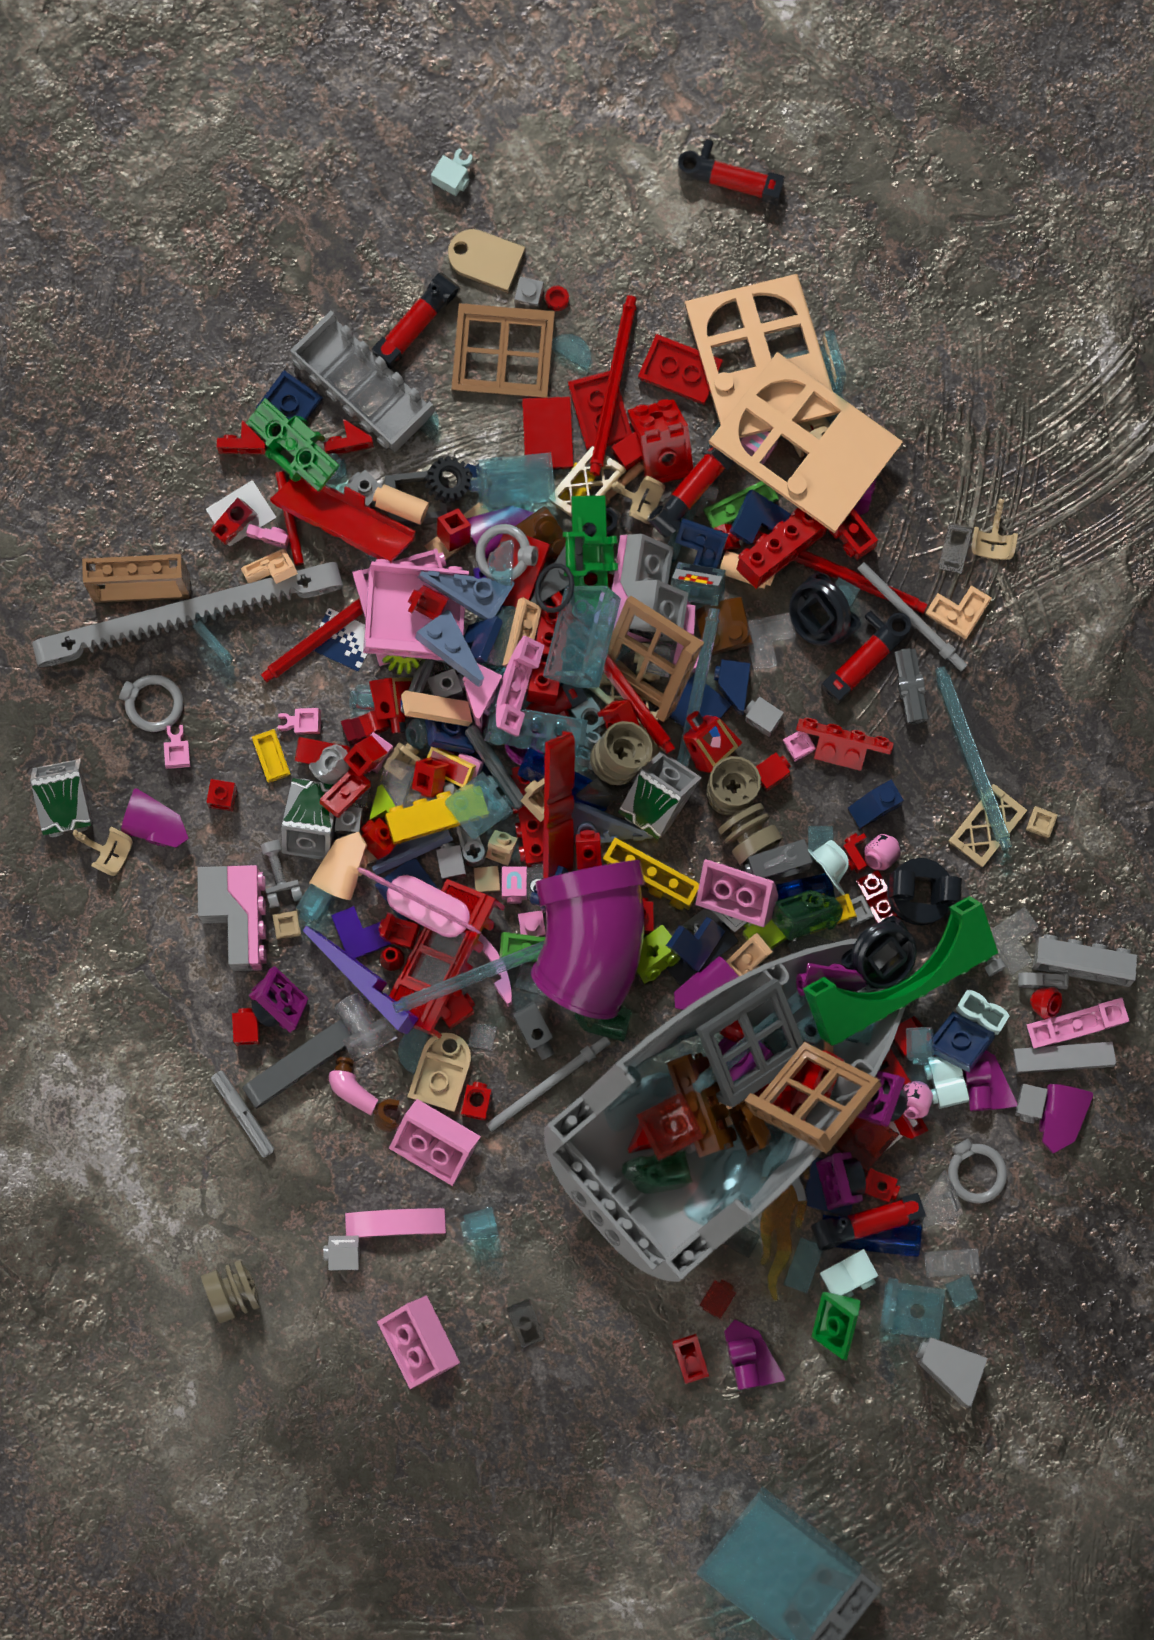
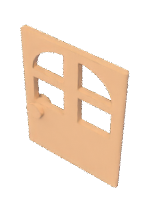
[685,274,839,438]
[708,352,903,533]

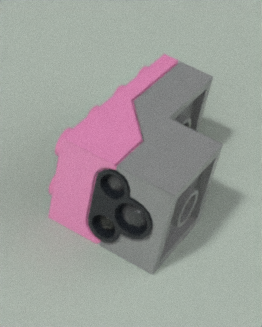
[606,534,688,642]
[197,865,267,971]

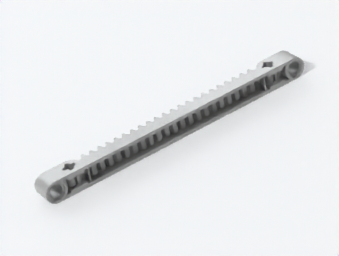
[32,562,343,668]

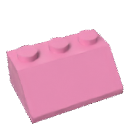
[463,663,503,732]
[695,859,778,927]
[389,1099,481,1186]
[377,1296,460,1389]

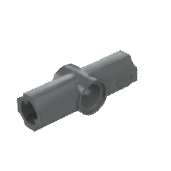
[895,648,928,724]

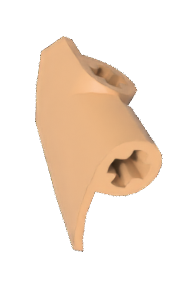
[310,832,368,900]

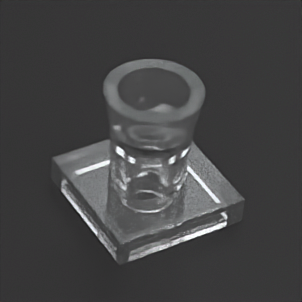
[334,993,397,1062]

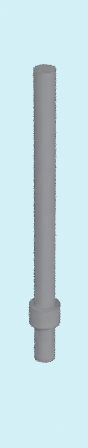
[857,562,968,671]
[486,1036,611,1132]

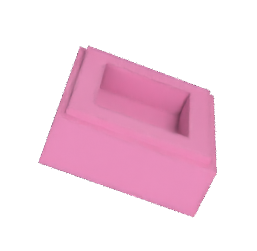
[783,731,816,762]

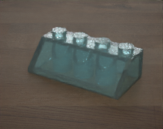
[543,586,621,688]

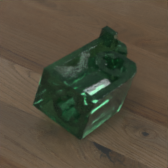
[772,891,843,940]
[574,1006,633,1042]
[622,1151,693,1194]

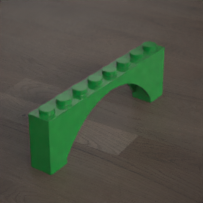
[803,896,998,1046]

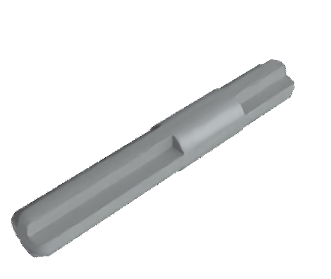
[211,1071,274,1157]

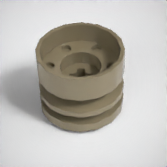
[590,721,653,785]
[706,756,761,816]
[718,803,783,866]
[201,1260,260,1324]

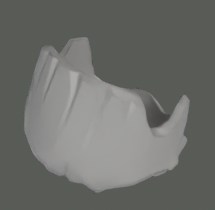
[309,744,349,785]

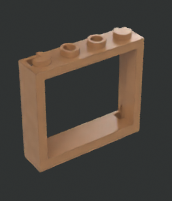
[82,554,191,603]

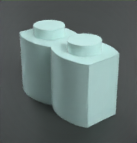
[956,990,1009,1035]
[924,1056,969,1109]
[820,1249,878,1298]

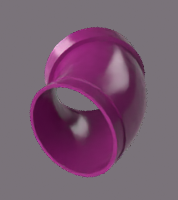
[531,860,645,1019]

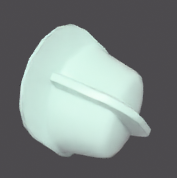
[808,840,849,896]

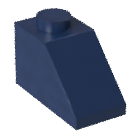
[714,660,751,715]
[847,779,904,829]

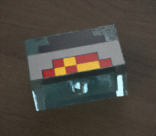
[671,562,726,606]

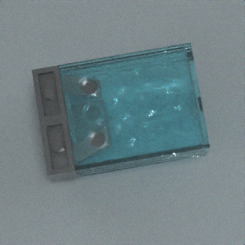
[696,1486,883,1640]

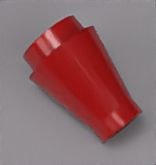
[380,947,404,971]

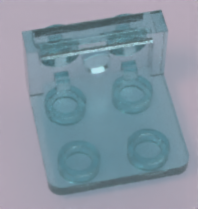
[445,772,513,839]

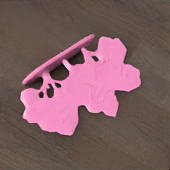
[357,868,481,938]

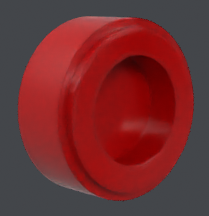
[545,286,569,311]

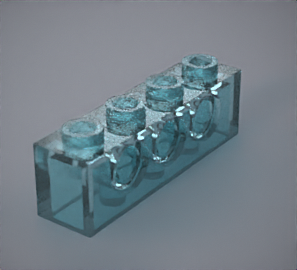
[484,704,588,757]

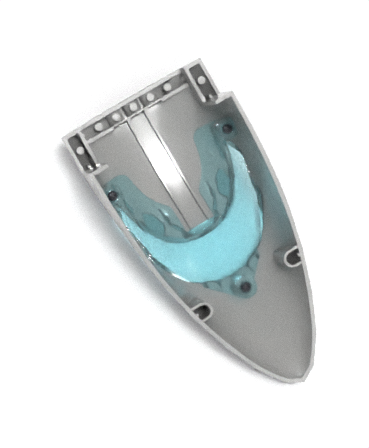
[544,939,911,1282]

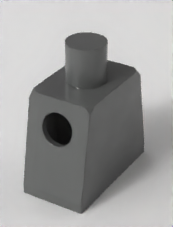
[511,1002,555,1060]

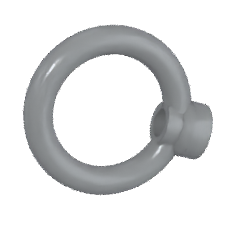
[475,524,538,582]
[119,675,183,732]
[948,1139,1007,1203]

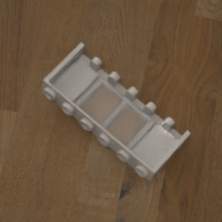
[290,311,435,453]

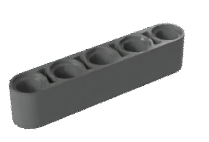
[242,1020,356,1109]

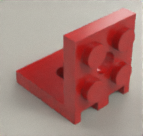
[627,399,694,483]

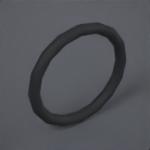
[535,563,575,613]

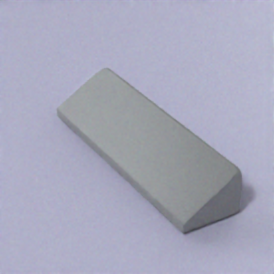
[1013,1042,1116,1074]

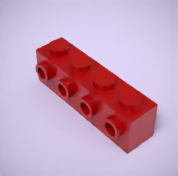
[736,508,827,589]
[828,508,878,561]
[526,605,568,706]
[510,764,544,868]

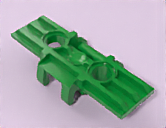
[246,398,340,492]
[563,496,618,613]

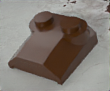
[515,506,565,563]
[695,597,754,657]
[728,1102,771,1156]

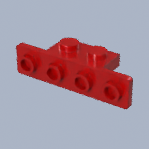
[796,718,894,771]

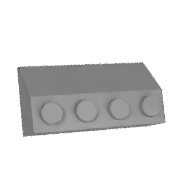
[1032,934,1137,987]

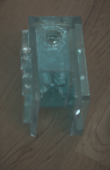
[470,452,556,509]

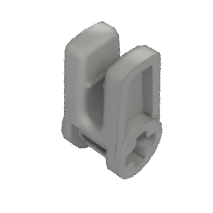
[456,822,486,867]

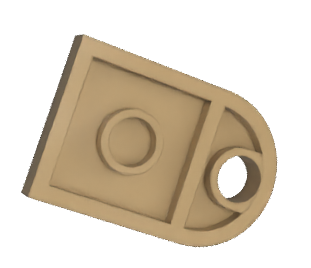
[448,229,525,293]
[408,1033,471,1113]

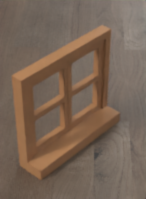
[451,303,555,398]
[599,596,704,722]
[744,1042,882,1153]

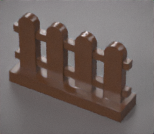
[666,1052,737,1158]

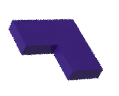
[331,906,392,959]

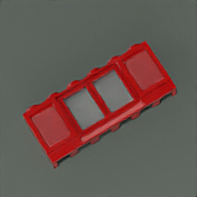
[389,879,505,1039]

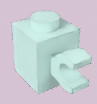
[431,148,473,196]

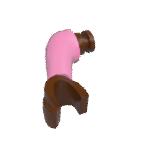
[329,1057,400,1132]

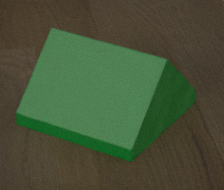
[811,1292,861,1360]

